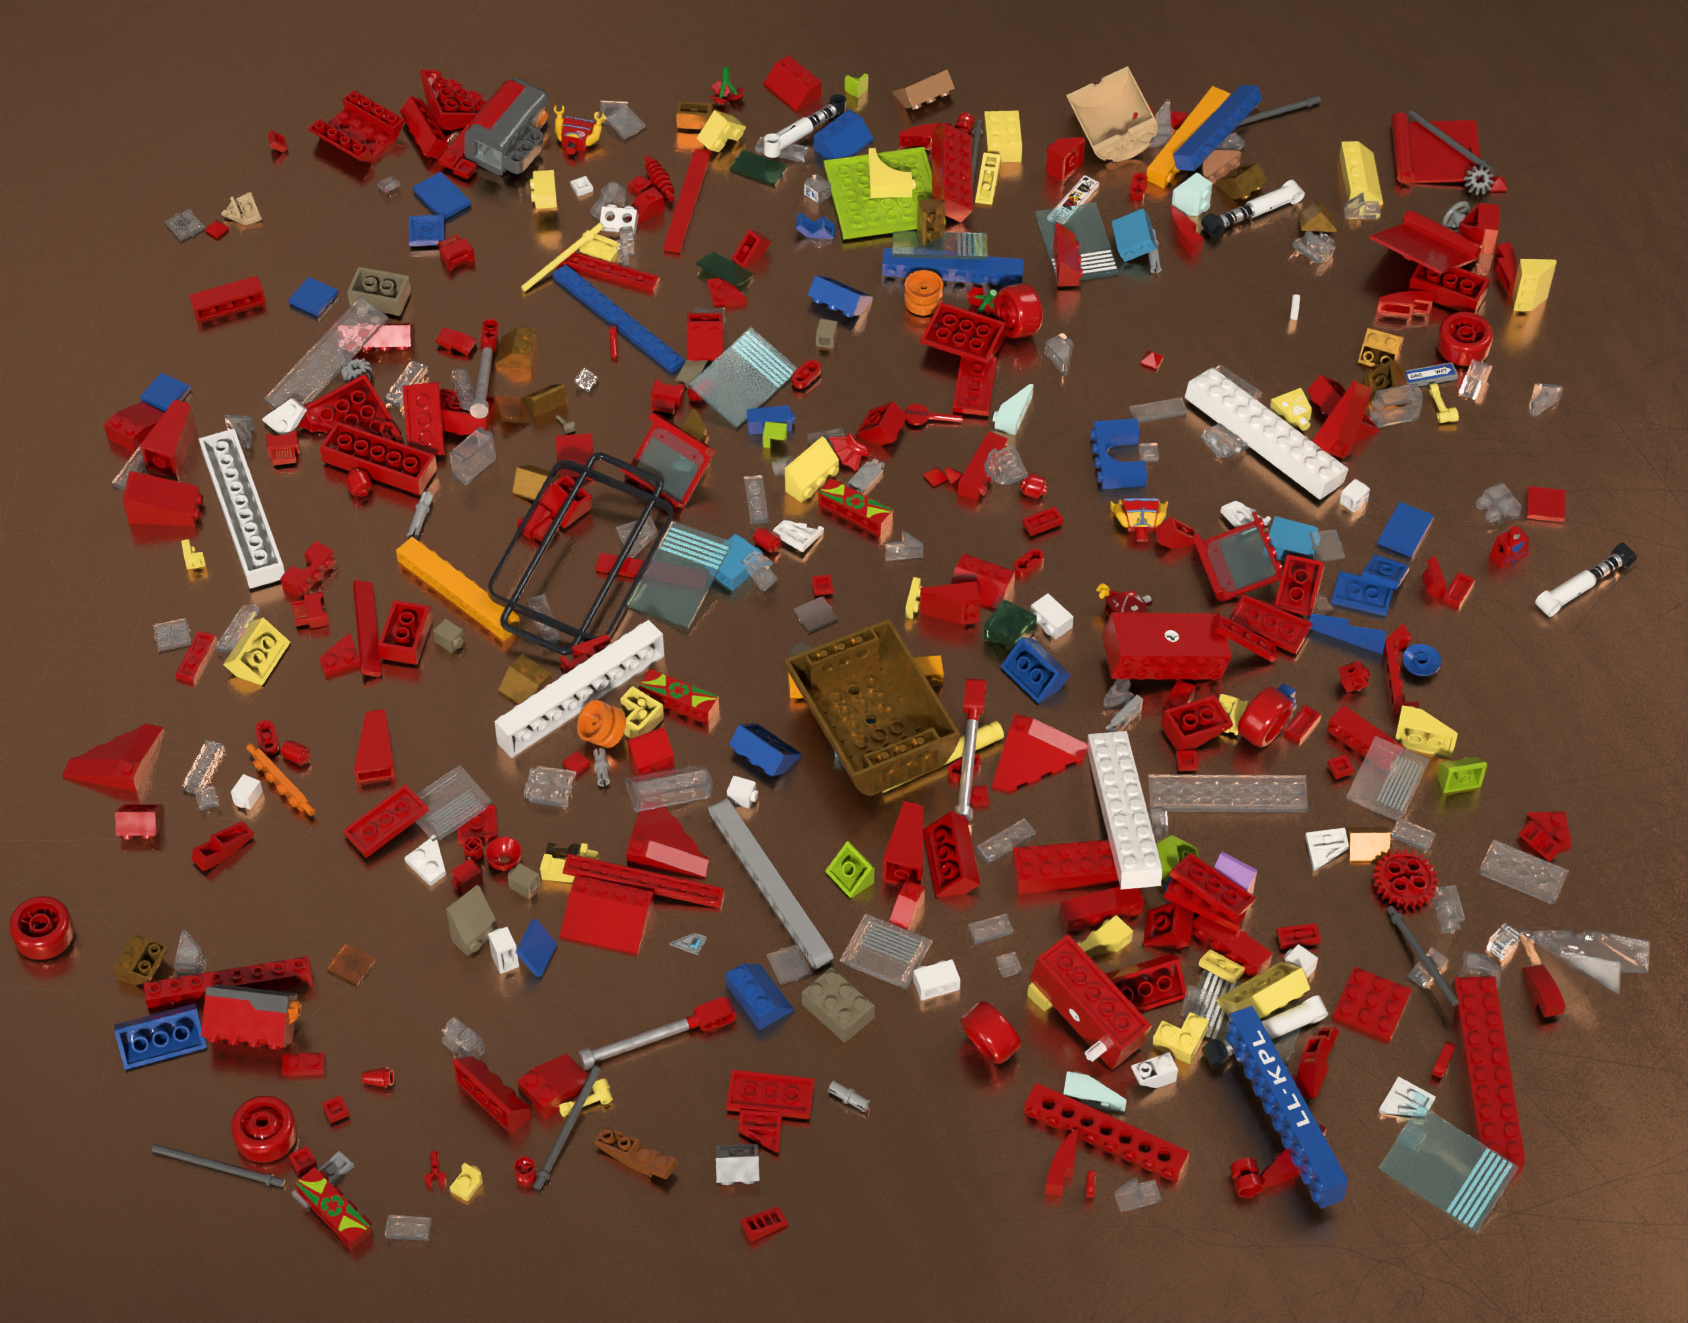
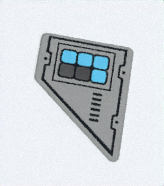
[670,933,707,955]

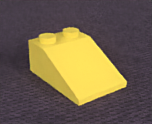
[1395,705,1458,758]

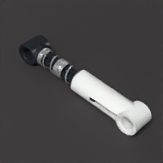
[764,94,847,158]
[1201,180,1305,238]
[1535,542,1638,617]
[1201,995,1329,1068]

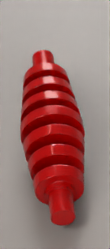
[645,155,675,202]

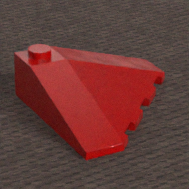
[420,69,487,130]
[304,374,402,436]
[992,714,1088,793]
[62,724,164,792]
[626,799,709,879]

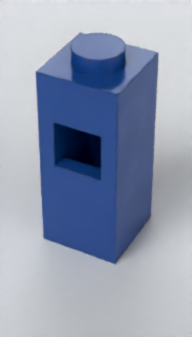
[746,405,795,435]

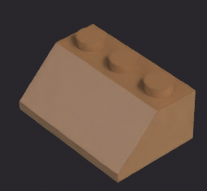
[892,69,955,110]

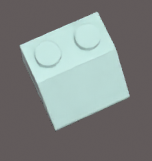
[1172,173,1212,216]

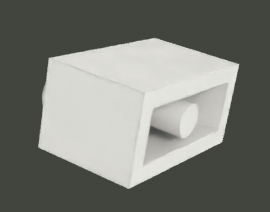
[1030,594,1073,640]
[488,927,519,974]
[913,959,960,1001]

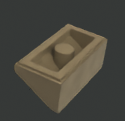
[675,359,708,388]

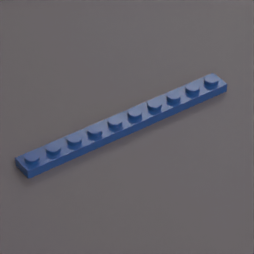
[553,264,685,373]

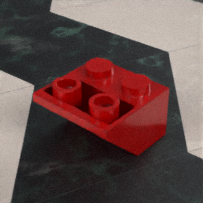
[540,474,592,529]

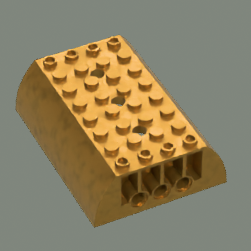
[784,619,960,796]

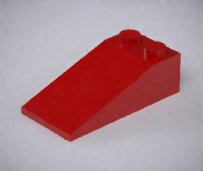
[1312,381,1372,459]

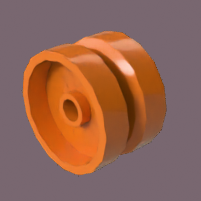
[904,270,943,316]
[577,700,626,748]

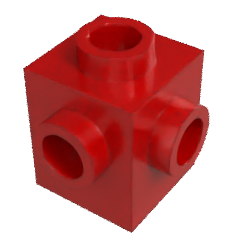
[1338,661,1371,693]

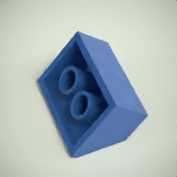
[814,109,874,160]
[808,275,873,318]
[1000,637,1071,703]
[729,723,802,776]
[725,963,794,1030]

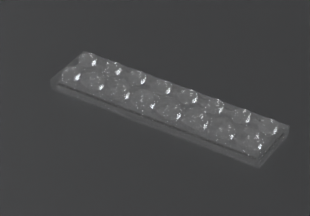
[264,296,388,409]
[1148,774,1309,813]

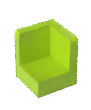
[845,73,868,98]
[763,422,787,448]

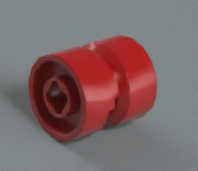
[1230,1158,1264,1198]

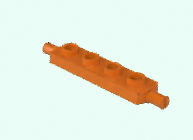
[246,743,316,816]

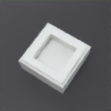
[570,176,593,197]
[1290,295,1300,320]

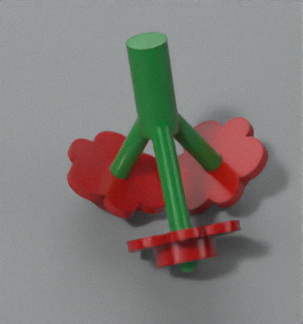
[710,66,745,106]
[967,287,997,316]

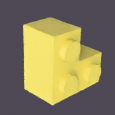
[697,110,746,152]
[530,170,557,209]
[620,686,664,739]
[1153,1012,1209,1064]

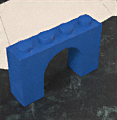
[1090,419,1147,489]

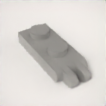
[845,458,885,495]
[1105,695,1143,733]

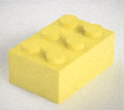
[984,110,1022,162]

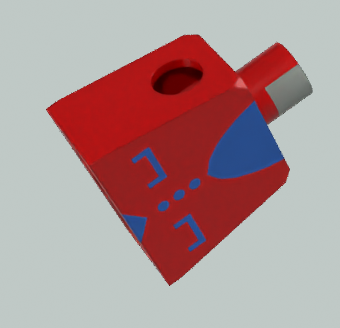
[1489,526,1530,569]

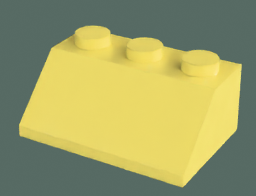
[1512,259,1556,311]
[785,436,839,503]
[223,618,290,685]

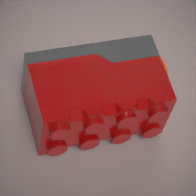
[201,984,302,1050]

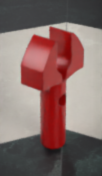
[609,326,618,359]
[424,1151,447,1190]
[1085,1170,1096,1197]

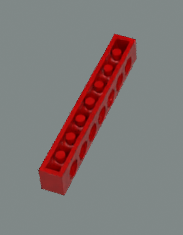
[144,956,314,1013]
[1024,1083,1190,1182]

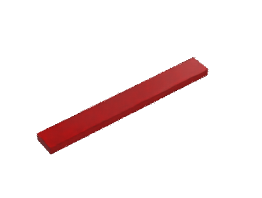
[663,148,711,253]
[563,853,725,908]

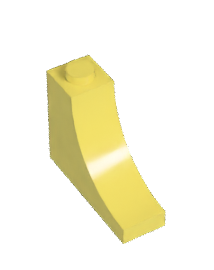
[869,148,916,198]

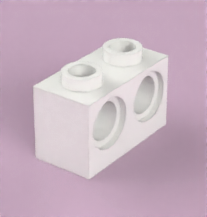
[600,205,639,234]

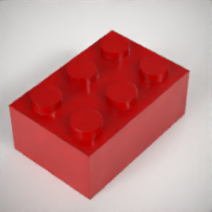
[378,600,433,665]

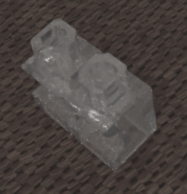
[1476,482,1522,525]
[1433,885,1465,934]
[441,1017,485,1059]

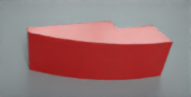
[1169,205,1203,256]
[1494,242,1517,295]
[1377,291,1434,317]
[191,821,254,872]
[1522,964,1566,1017]
[1045,1130,1078,1196]

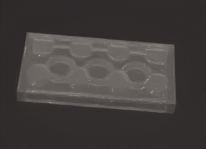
[1478,840,1569,905]

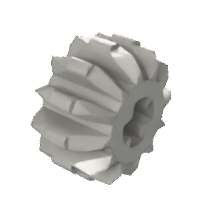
[1464,166,1494,195]
[341,357,373,383]

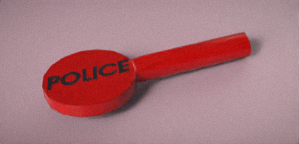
[904,404,962,425]

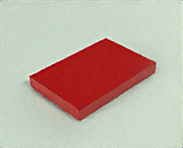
[556,433,594,481]

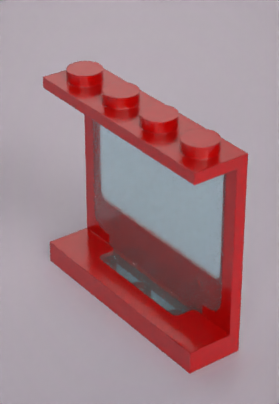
[620,413,716,509]
[1192,512,1283,603]

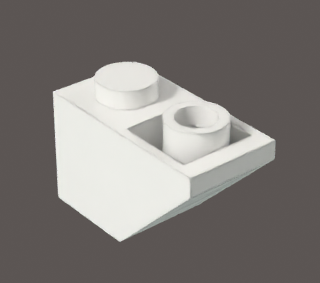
[1131,1052,1178,1088]

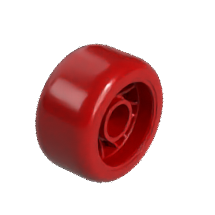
[995,283,1043,339]
[1437,312,1493,366]
[1237,687,1294,747]
[9,896,74,960]
[960,1000,1022,1064]
[231,1096,297,1163]

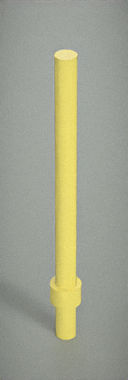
[521,223,603,292]

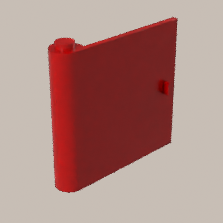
[1391,112,1482,183]
[1369,210,1484,274]

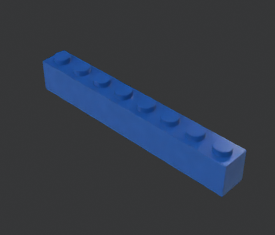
[1173,85,1262,171]
[882,248,1024,286]

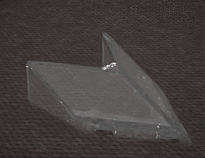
[1519,929,1650,994]

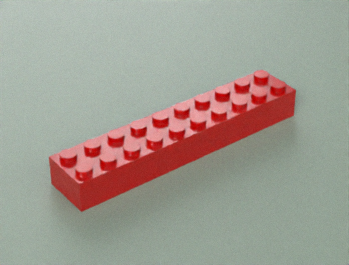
[1451,976,1526,1173]

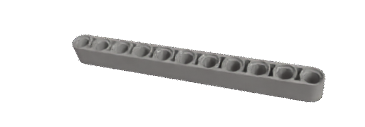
[708,798,834,970]

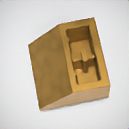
[676,101,715,130]
[917,198,946,246]
[1358,327,1404,368]
[113,934,169,985]

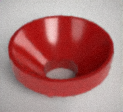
[485,837,522,871]

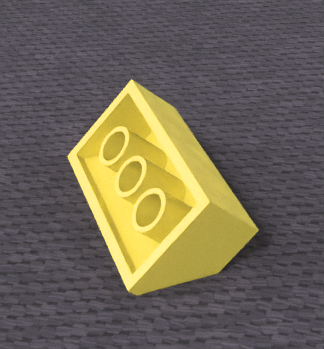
[1339,141,1383,206]
[1215,961,1310,1018]

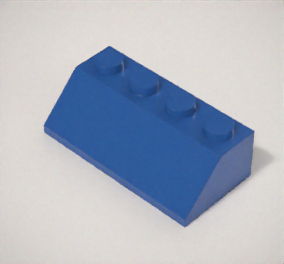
[114,1003,207,1070]

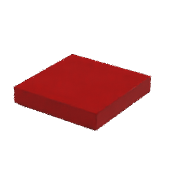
[1526,486,1565,523]
[456,804,498,845]

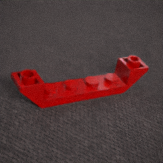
[1383,624,1419,718]

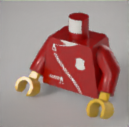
[1096,583,1153,617]

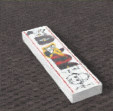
[1047,175,1099,226]

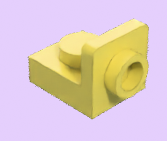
[181,539,206,569]
[450,1163,483,1202]

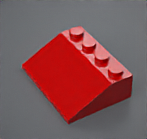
[920,302,1006,364]
[440,388,501,439]
[560,875,655,955]

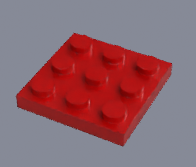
[1332,966,1412,1042]

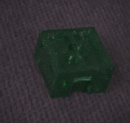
[984,599,1037,652]

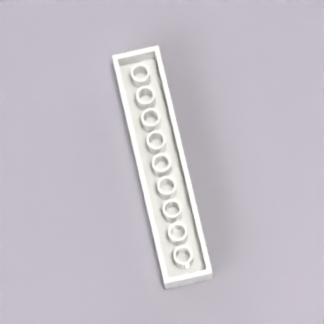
[1185,367,1348,499]
[199,429,285,589]
[494,620,664,758]
[1087,731,1162,889]

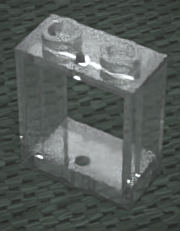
[1370,383,1423,428]
[449,427,496,485]

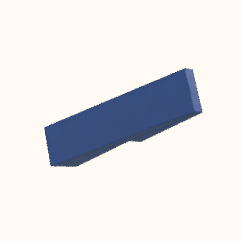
[1309,614,1386,654]

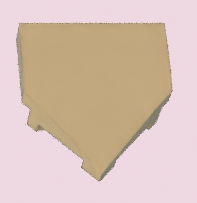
[221,192,262,225]

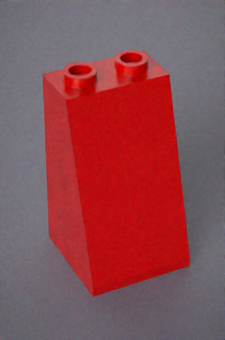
[140,399,196,480]
[122,471,203,527]
[882,801,923,886]

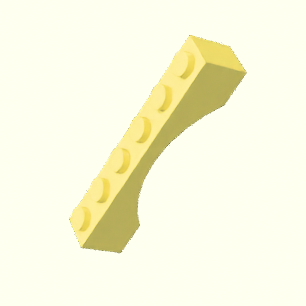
[1027,915,1133,1012]

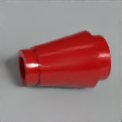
[362,1067,394,1088]

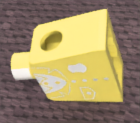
[1269,388,1312,431]

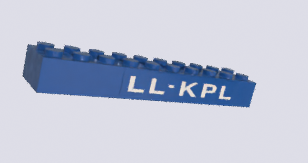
[1225,1006,1349,1209]

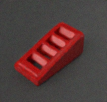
[740,1206,789,1243]

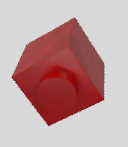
[450,858,484,895]

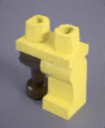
[540,843,599,883]

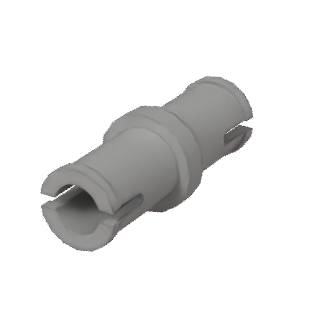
[593,748,610,786]
[827,1080,870,1112]

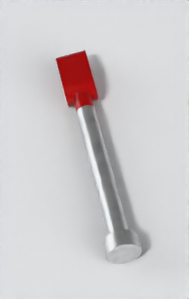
[470,319,499,418]
[953,678,987,822]
[578,997,737,1070]

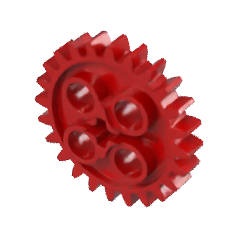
[1372,849,1439,910]

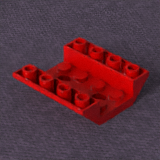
[308,90,405,163]

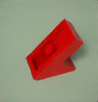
[572,634,611,659]

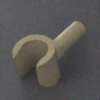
[556,415,575,433]

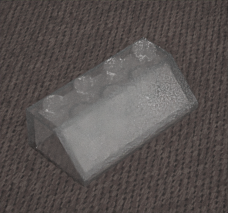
[624,764,713,812]

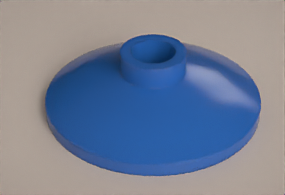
[1403,644,1441,676]

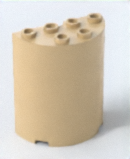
[1066,66,1158,162]

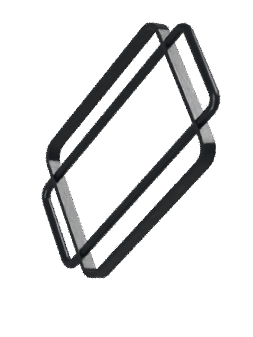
[488,452,674,655]

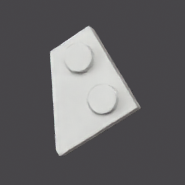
[262,399,307,435]
[1220,501,1272,536]
[773,520,824,552]
[1305,828,1349,871]
[404,836,446,886]
[1379,1077,1436,1117]

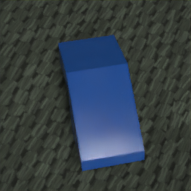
[795,212,836,239]

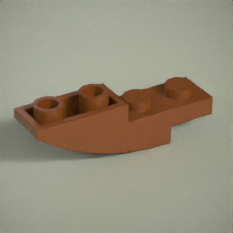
[594,1126,678,1180]

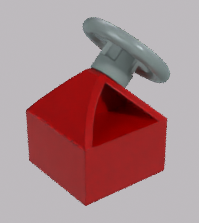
[1442,201,1500,255]

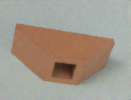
[1201,150,1241,185]

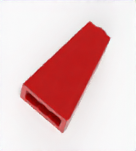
[354,709,395,783]

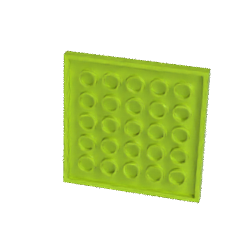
[824,147,946,239]

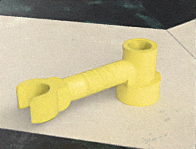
[1429,383,1459,423]
[559,1079,613,1117]

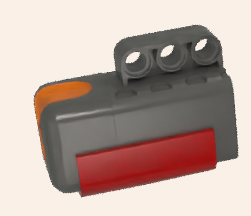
[464,78,549,175]

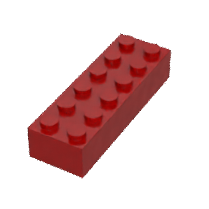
[932,122,973,223]
[320,422,437,495]
[1012,839,1120,894]

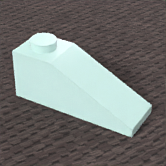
[993,384,1034,435]
[1063,1071,1127,1114]

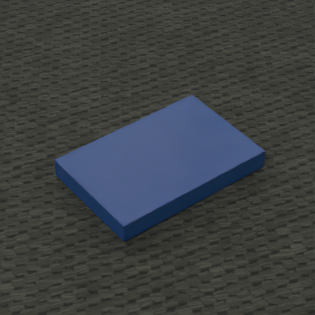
[413,172,471,220]
[1377,502,1434,558]
[1331,571,1394,616]

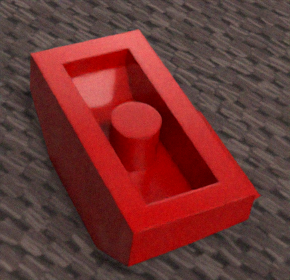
[1422,557,1446,598]

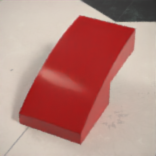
[435,328,477,356]
[1517,820,1563,862]

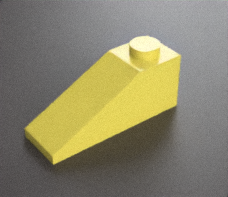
[975,153,1002,205]

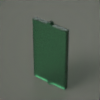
[730,150,788,186]
[696,251,755,287]

